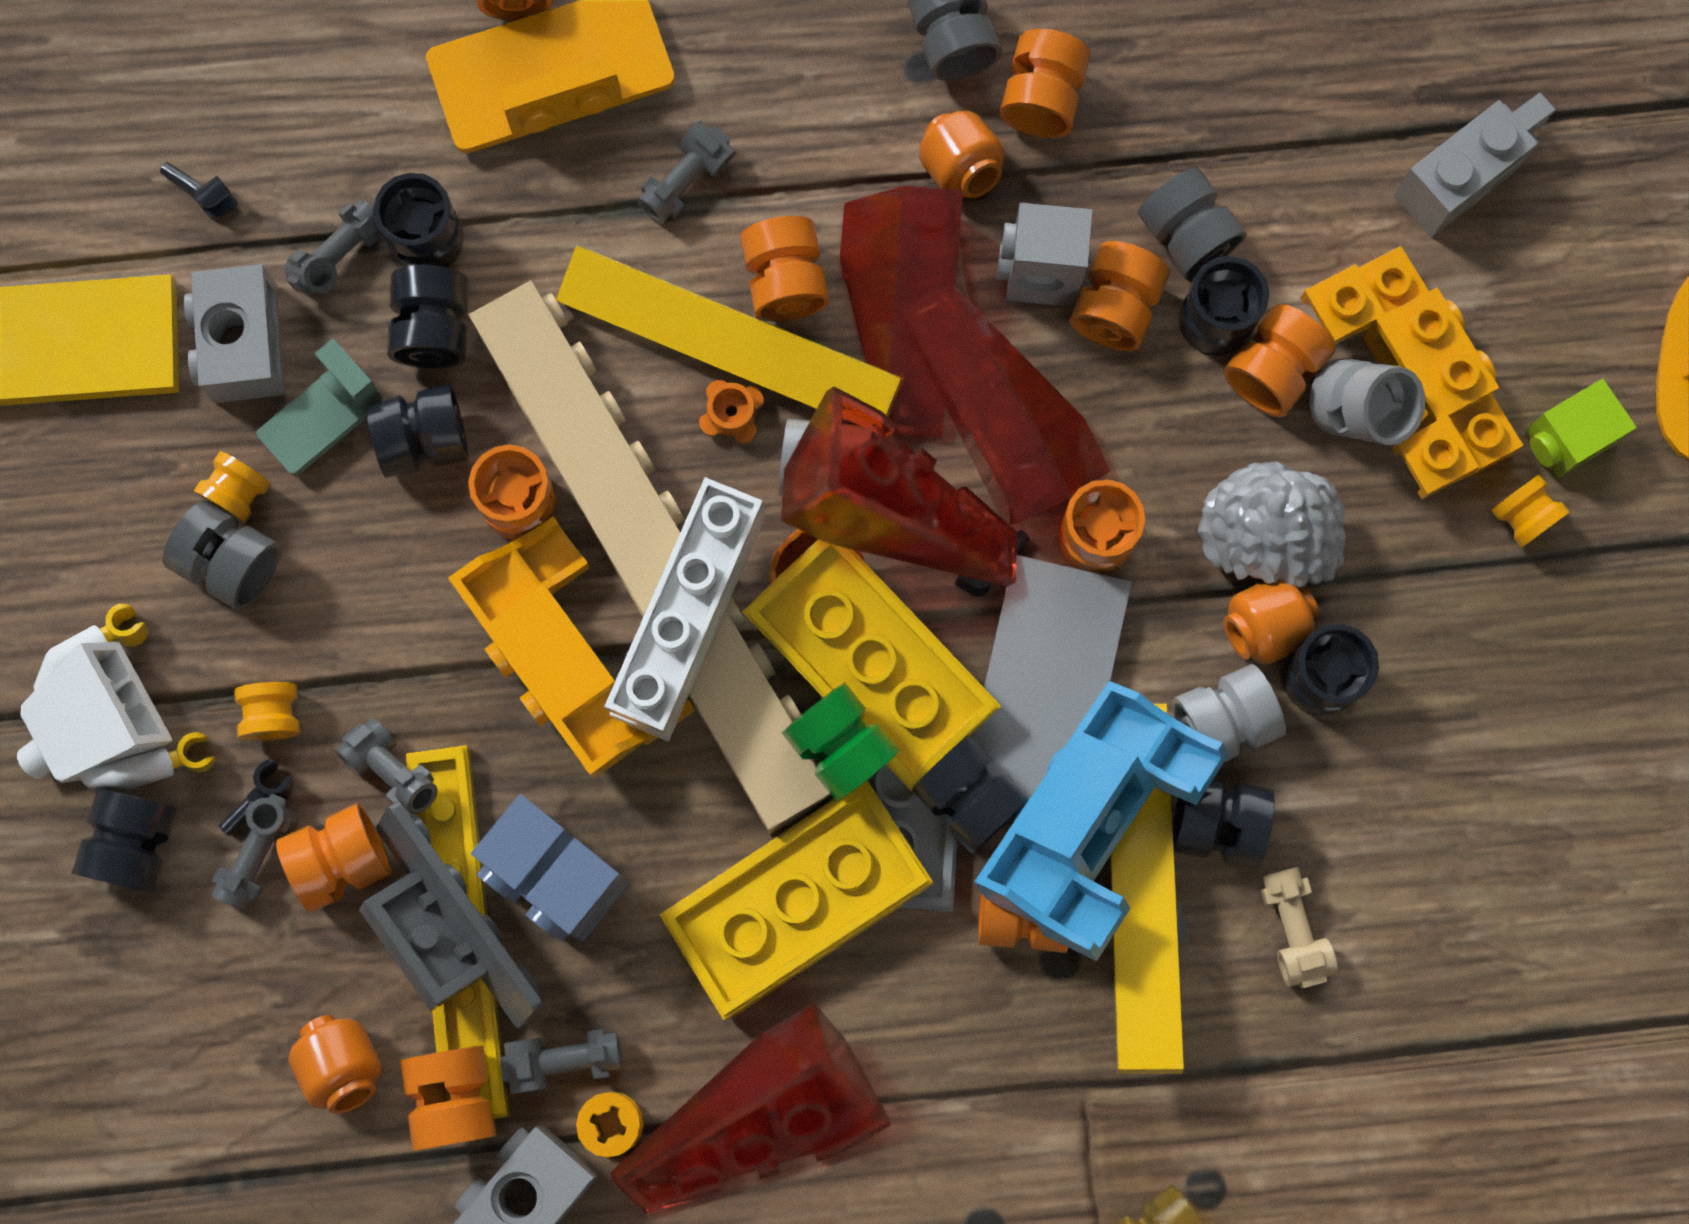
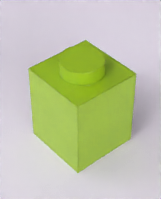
[1526,378,1637,479]

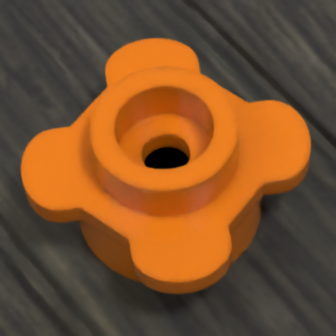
[699,380,764,443]

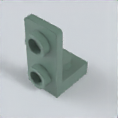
[256,338,383,476]

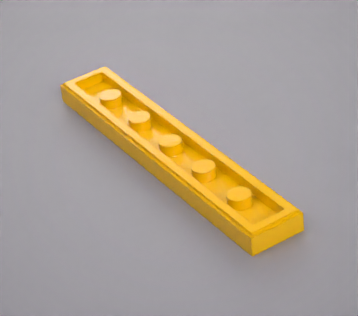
[556,245,903,434]
[1110,704,1184,1074]
[406,745,510,1119]

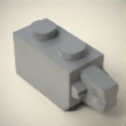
[1394,93,1556,238]

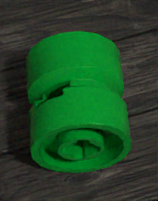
[781,682,900,801]

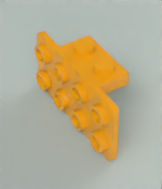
[426,0,675,154]

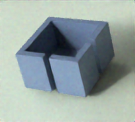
[470,794,630,942]

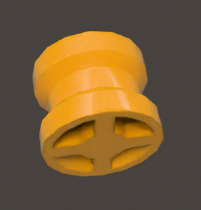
[193,451,271,524]
[1491,474,1570,548]
[234,682,300,741]
[576,1092,644,1158]

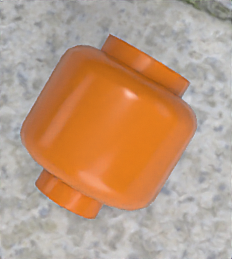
[918,111,1005,199]
[1223,579,1319,665]
[288,1015,383,1114]

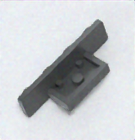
[359,802,543,1028]

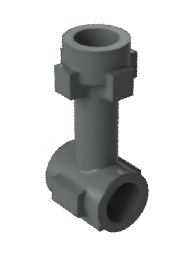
[637,121,736,224]
[285,199,380,294]
[335,718,438,814]
[211,794,298,911]
[500,1029,622,1094]

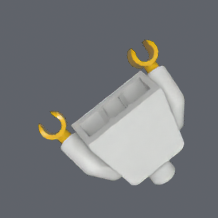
[17,604,216,790]

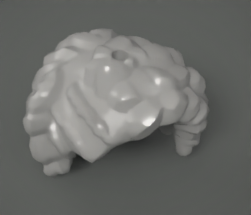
[1198,461,1346,587]

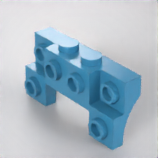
[974,681,1228,961]

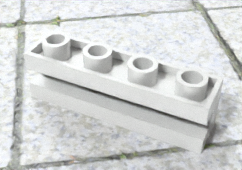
[604,477,765,742]

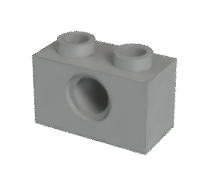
[997,203,1092,307]
[184,264,285,403]
[454,1125,600,1224]

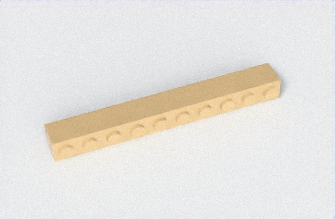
[468,280,833,836]

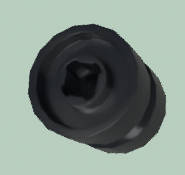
[373,172,464,267]
[1179,256,1270,356]
[387,265,469,369]
[366,384,469,478]
[1282,624,1379,716]
[912,735,1029,855]
[1172,778,1275,868]
[71,789,177,893]

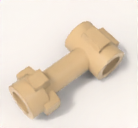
[1260,867,1338,988]

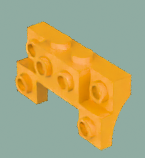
[1300,246,1524,500]
[448,516,695,779]

